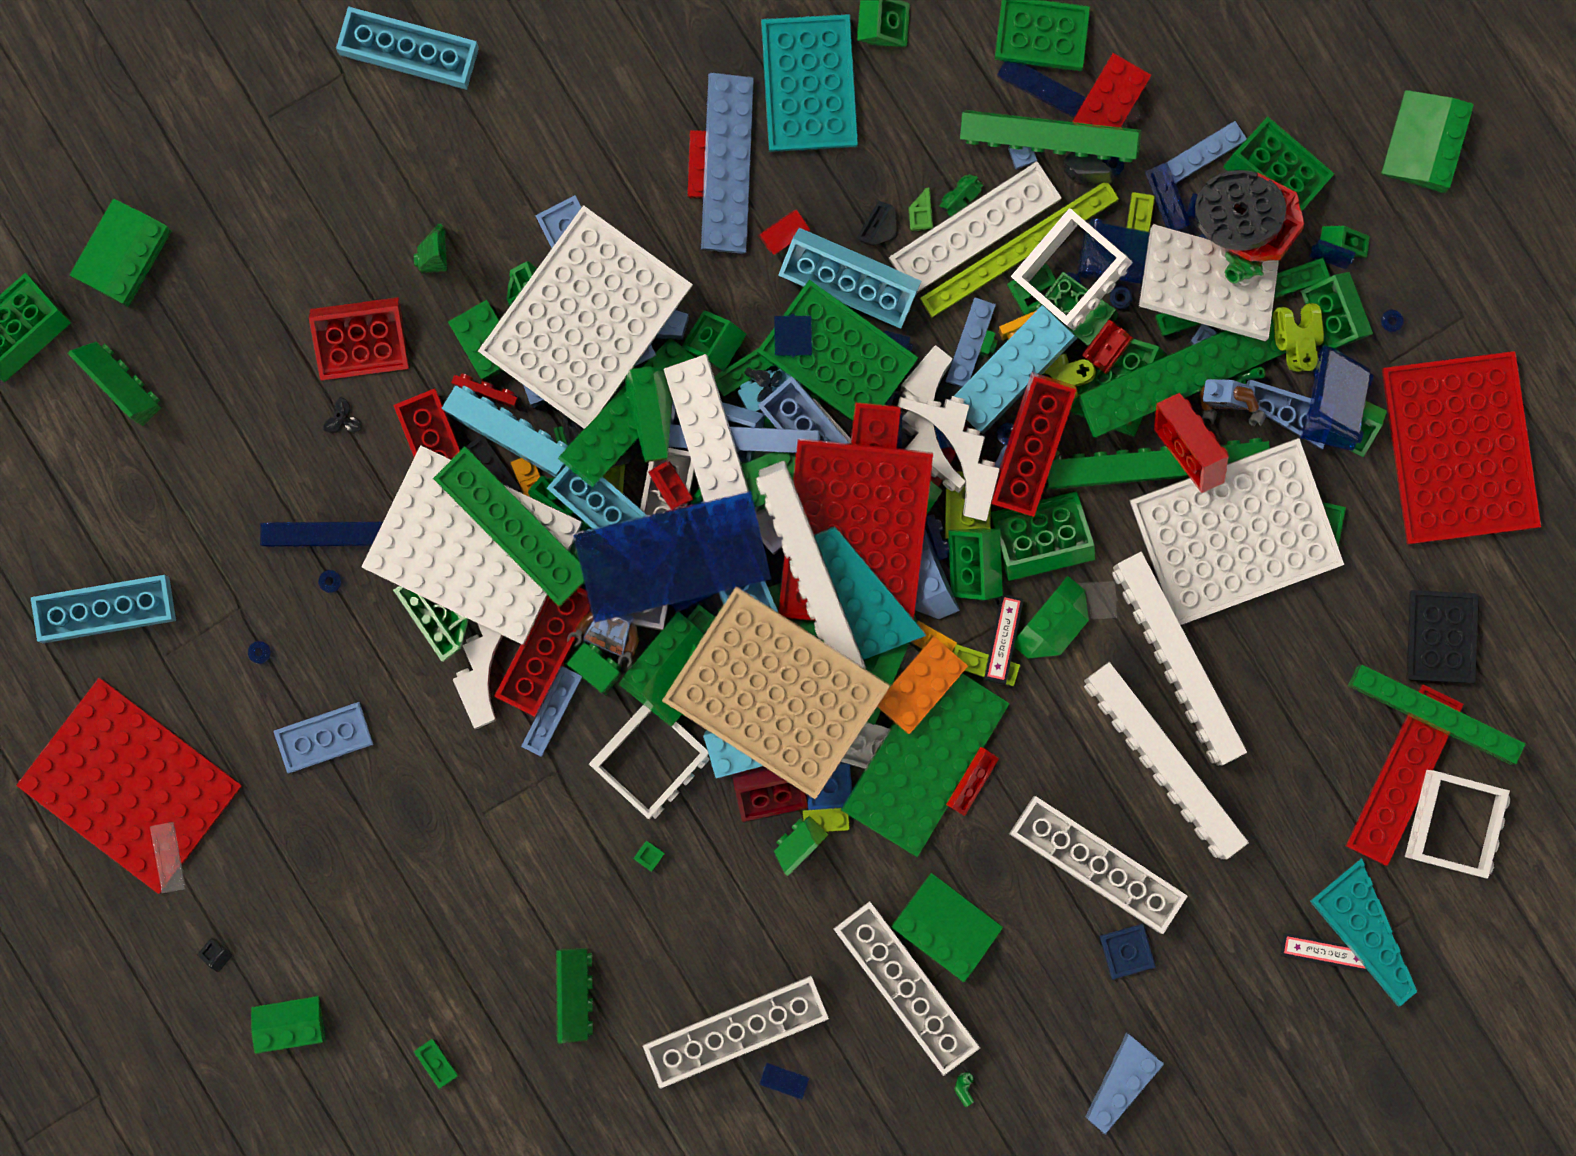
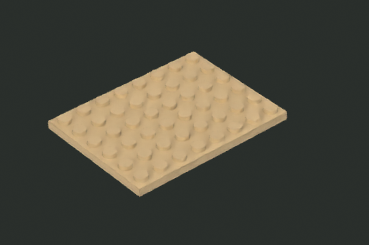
[662,586,890,799]

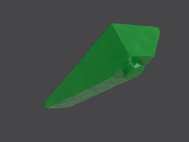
[414,223,447,273]
[624,367,673,462]
[864,642,910,725]

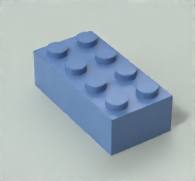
[758,376,850,444]

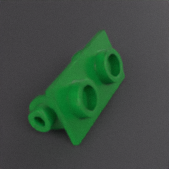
[939,174,983,217]

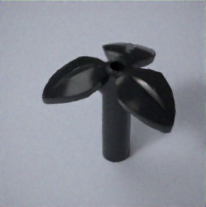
[744,367,782,402]
[323,397,362,433]

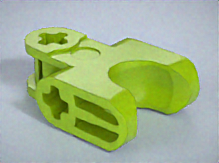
[1273,303,1324,372]
[1043,354,1096,399]

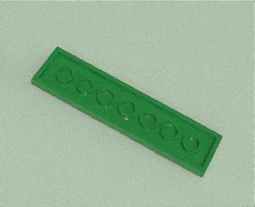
[558,338,695,488]
[433,447,592,607]

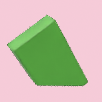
[909,188,933,231]

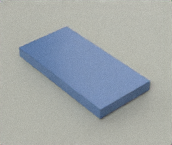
[274,702,374,774]

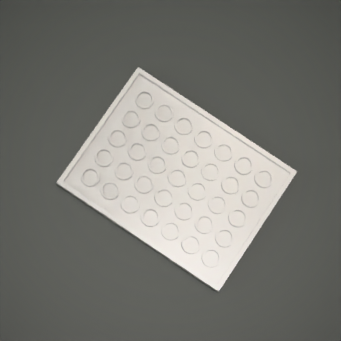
[478,205,693,429]
[1129,438,1344,625]
[362,445,582,645]

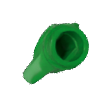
[1225,251,1264,283]

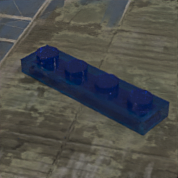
[997,61,1085,118]

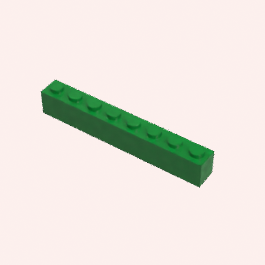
[960,110,1142,162]
[1348,665,1525,765]

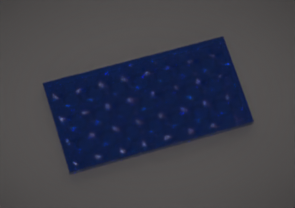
[573,490,771,623]

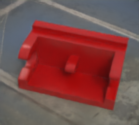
[758,210,810,255]
[1082,320,1134,374]
[648,461,693,512]

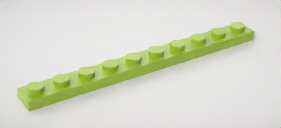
[920,183,1119,318]

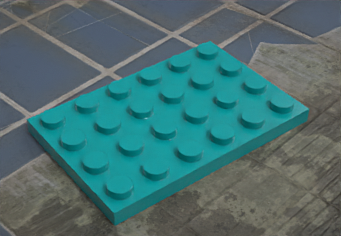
[761,14,858,152]

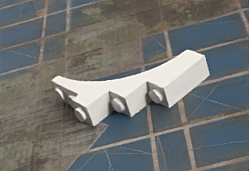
[901,345,965,493]
[898,394,999,521]
[453,623,504,729]

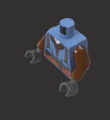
[1200,379,1266,426]
[567,598,639,669]

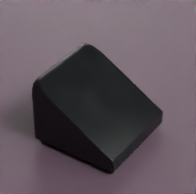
[197,937,232,972]

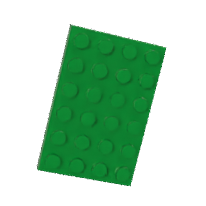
[757,279,918,421]

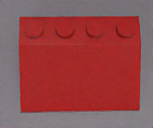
[309,297,409,380]

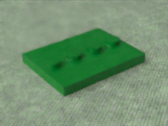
[994,0,1090,71]

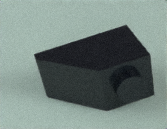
[1063,152,1115,184]

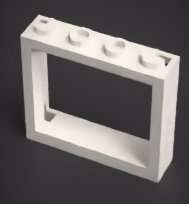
[1011,208,1133,331]
[589,705,710,819]
[1405,770,1510,878]

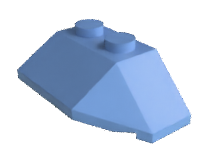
[915,529,960,619]

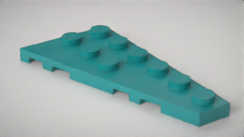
[814,527,926,660]
[1310,858,1417,1007]

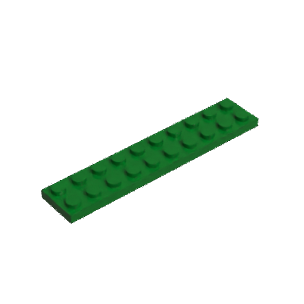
[1077,310,1286,437]

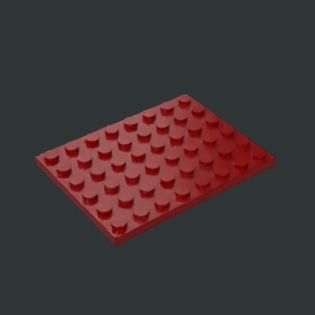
[1382,351,1541,545]
[778,438,933,620]
[16,678,242,894]

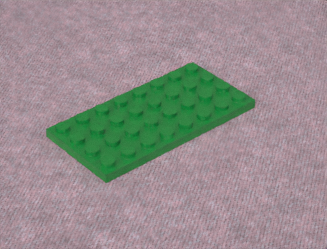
[841,674,1010,857]

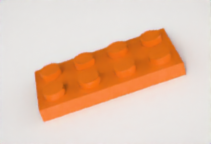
[877,636,968,734]

